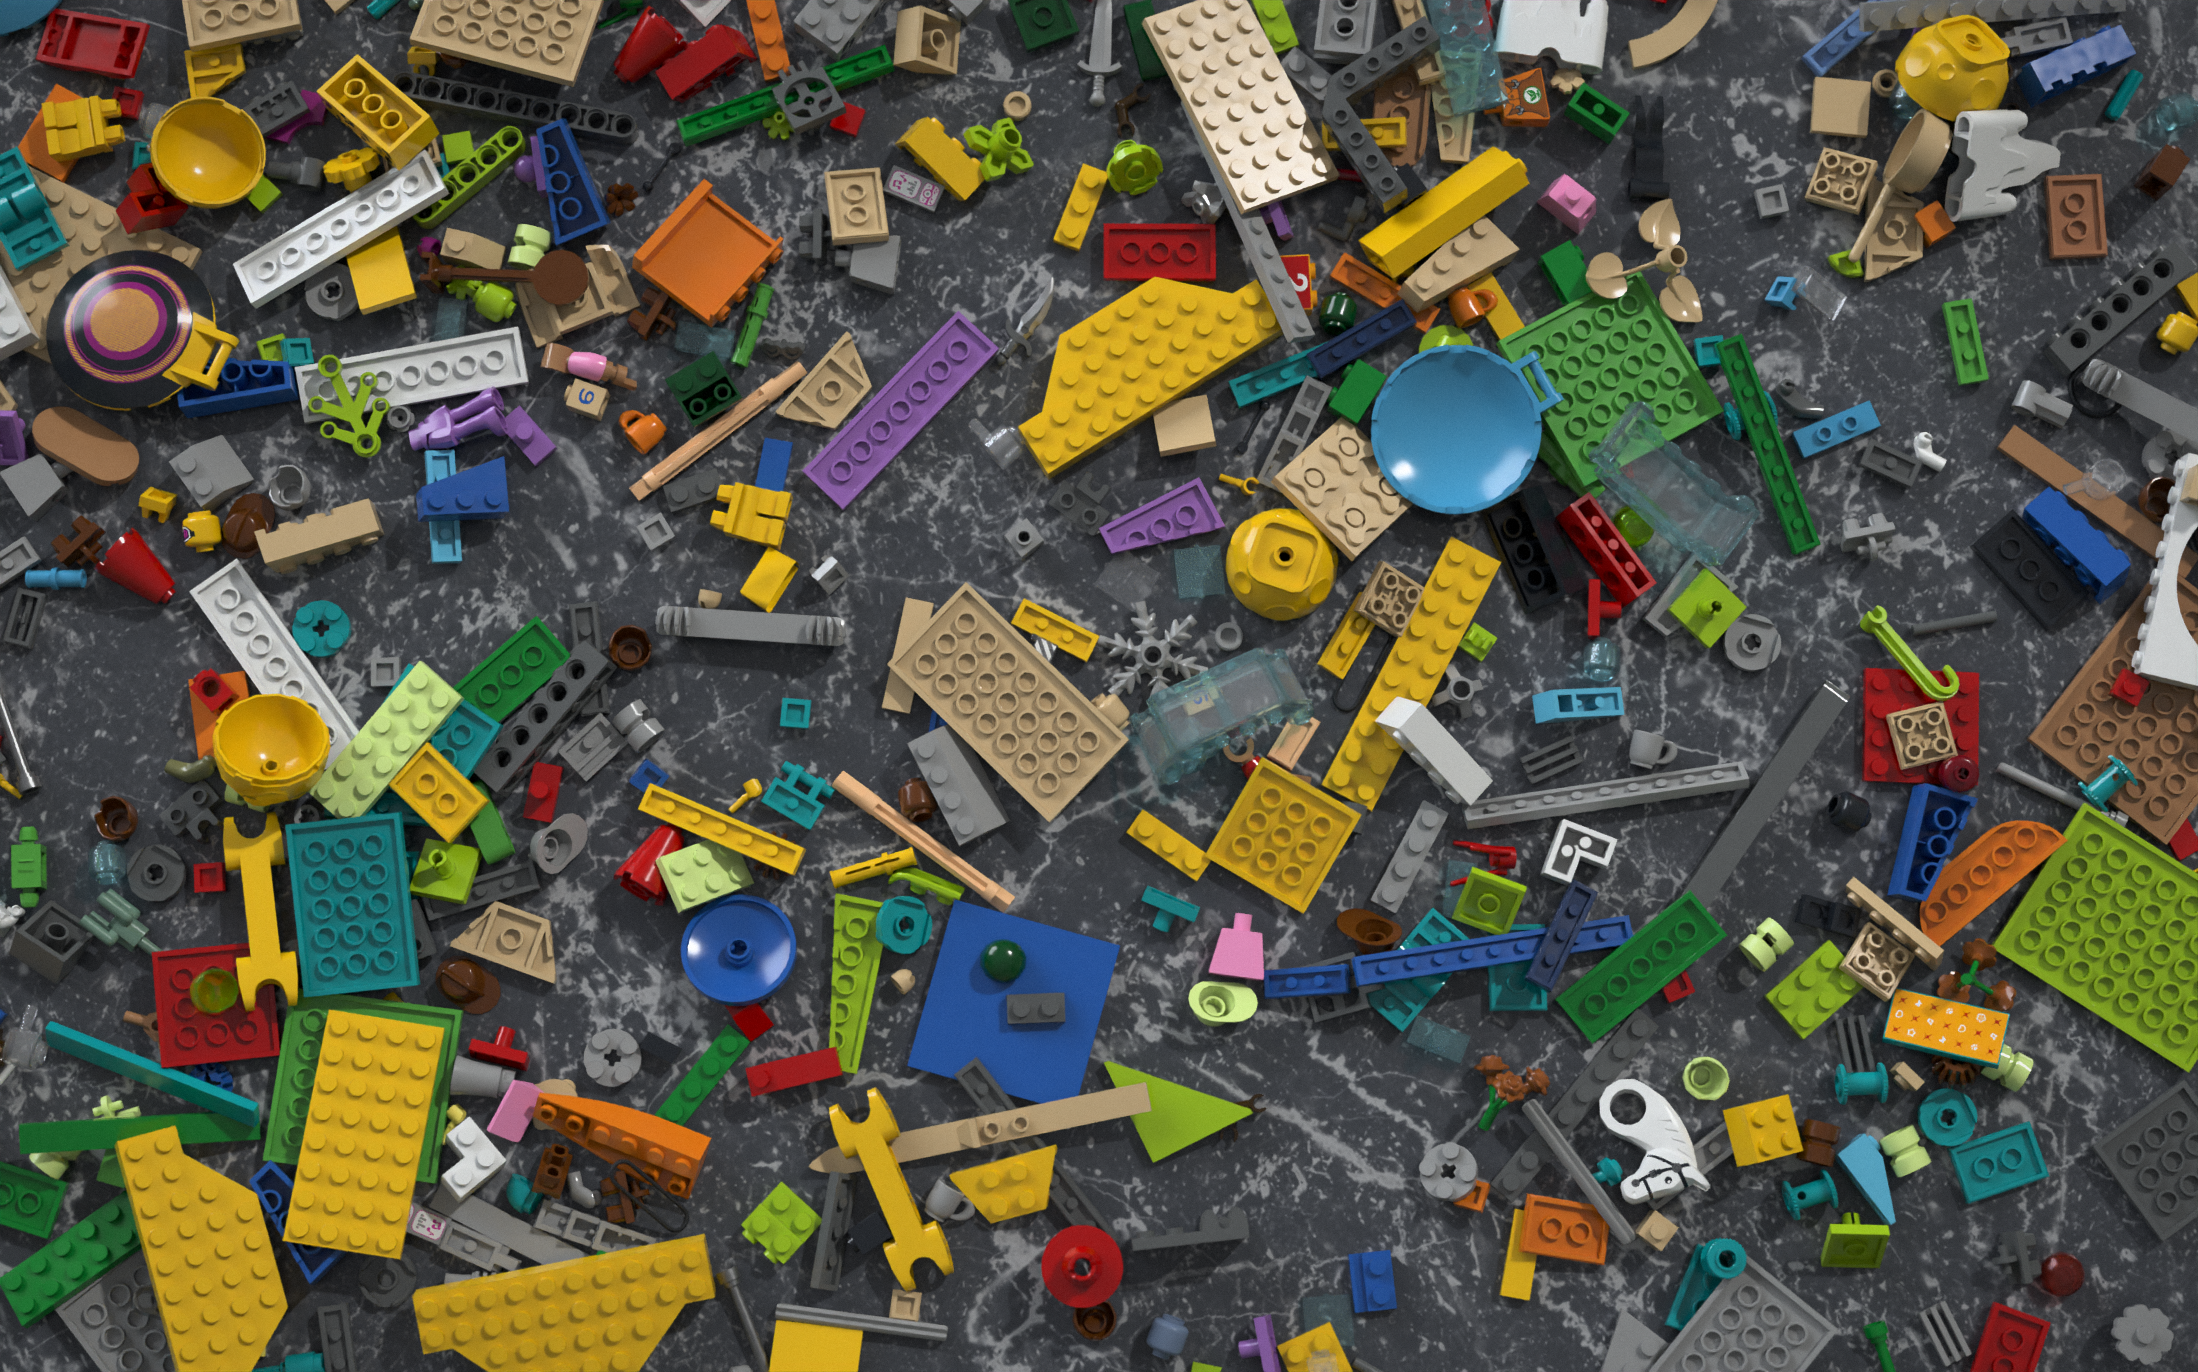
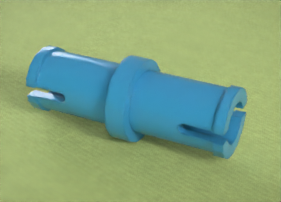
[25,567,87,590]

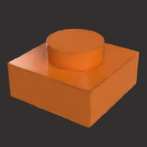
[1453,1180,1490,1213]

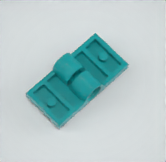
[0,147,70,271]
[1358,908,1469,1033]

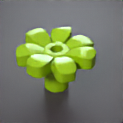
[763,112,797,140]
[447,265,483,301]

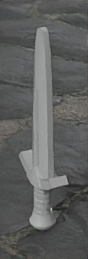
[1077,0,1123,107]

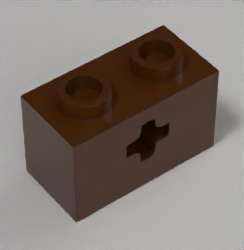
[2134,144,2190,201]

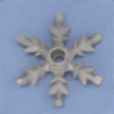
[1097,601,1208,713]

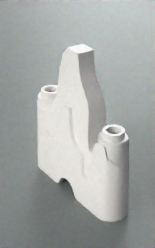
[1493,0,1609,74]
[1945,109,2061,222]

